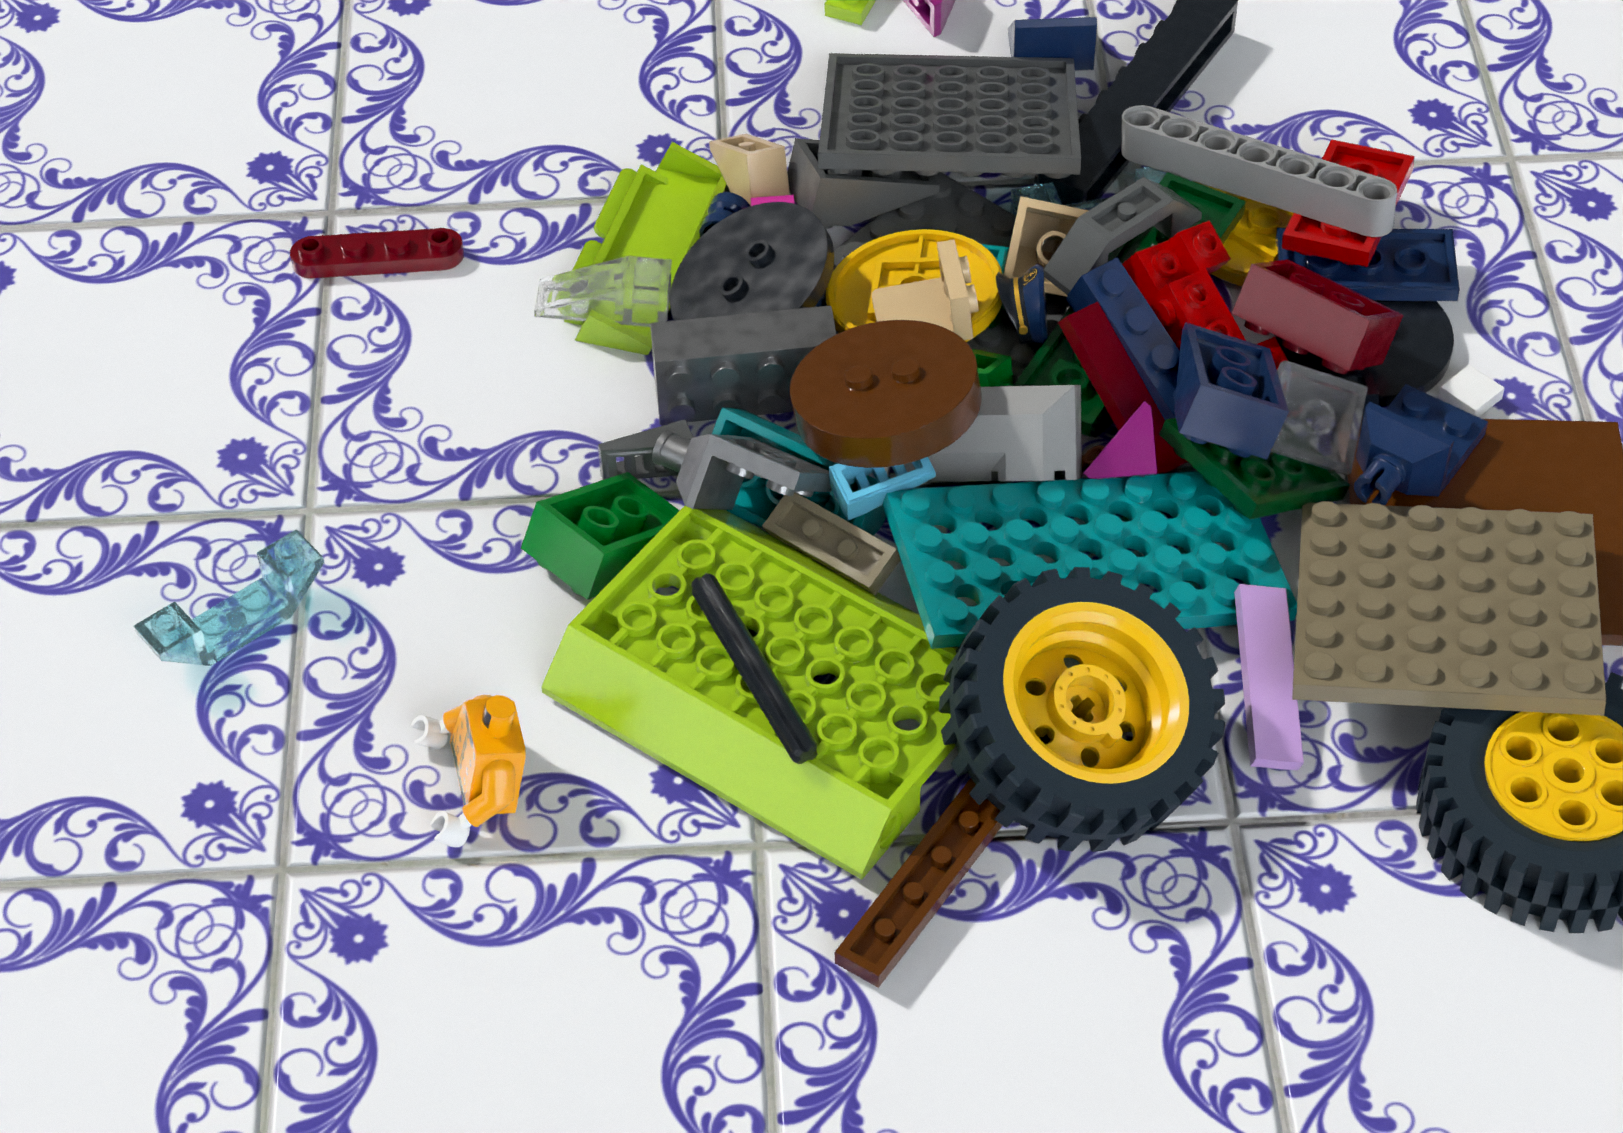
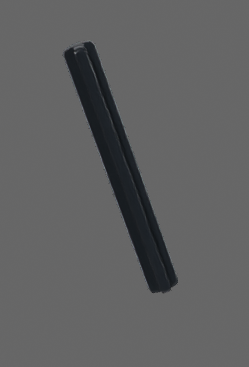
[691,573,817,764]

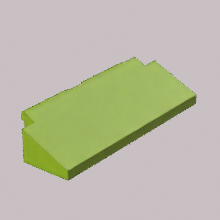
[557,142,727,355]

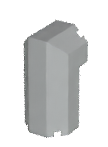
[890,385,1082,481]

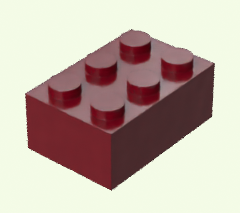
[1231,259,1403,374]

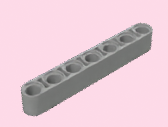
[1121,105,1397,237]

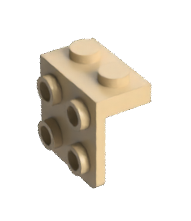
[871,239,979,340]

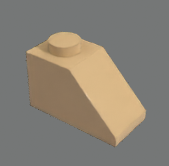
[709,134,790,206]

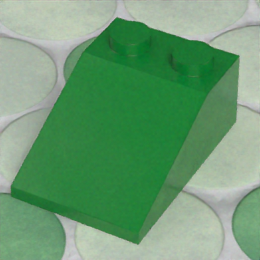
[521,472,680,600]

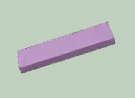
[1234,584,1304,771]

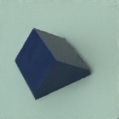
[1008,17,1097,71]

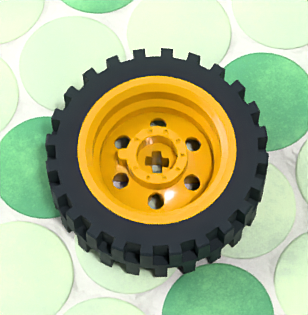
[939,567,1225,852]

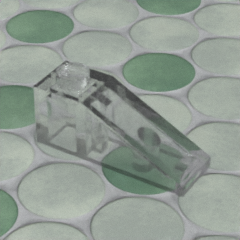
[534,256,672,327]

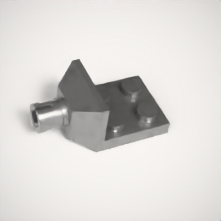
[652,430,832,510]

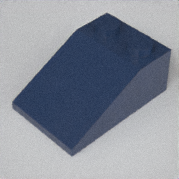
[1174,322,1289,460]

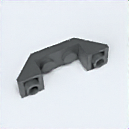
[1043,177,1202,295]

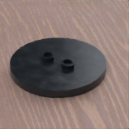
[670,202,834,321]
[1273,300,1454,407]

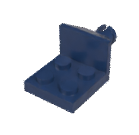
[1354,384,1488,506]

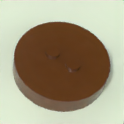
[790,320,982,468]

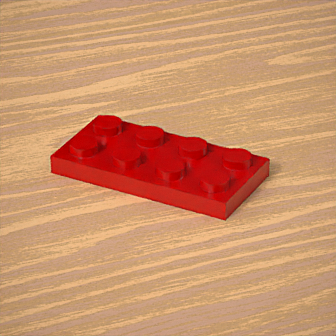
[1282,139,1415,267]

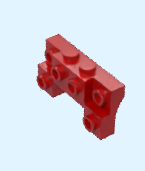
[1122,221,1296,377]

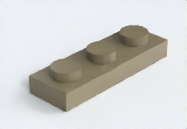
[762,492,901,595]

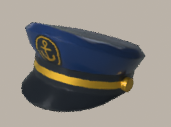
[996,264,1048,345]

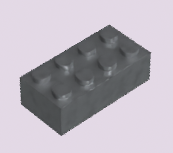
[650,306,836,425]

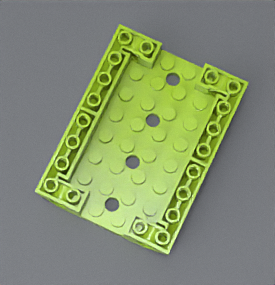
[541,506,958,880]

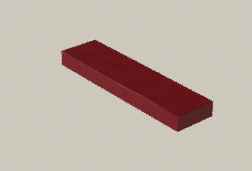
[1058,301,1188,474]

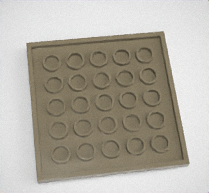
[1292,501,1606,716]

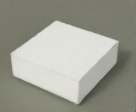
[1438,364,1505,417]

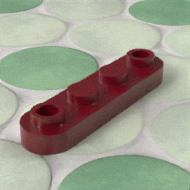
[290,228,464,279]

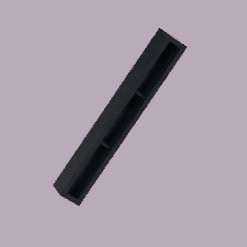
[1034,0,1238,210]

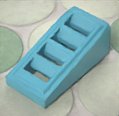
[829,457,936,521]

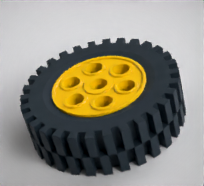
[1416,672,1623,933]

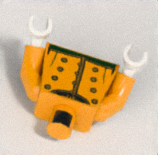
[411,695,526,847]

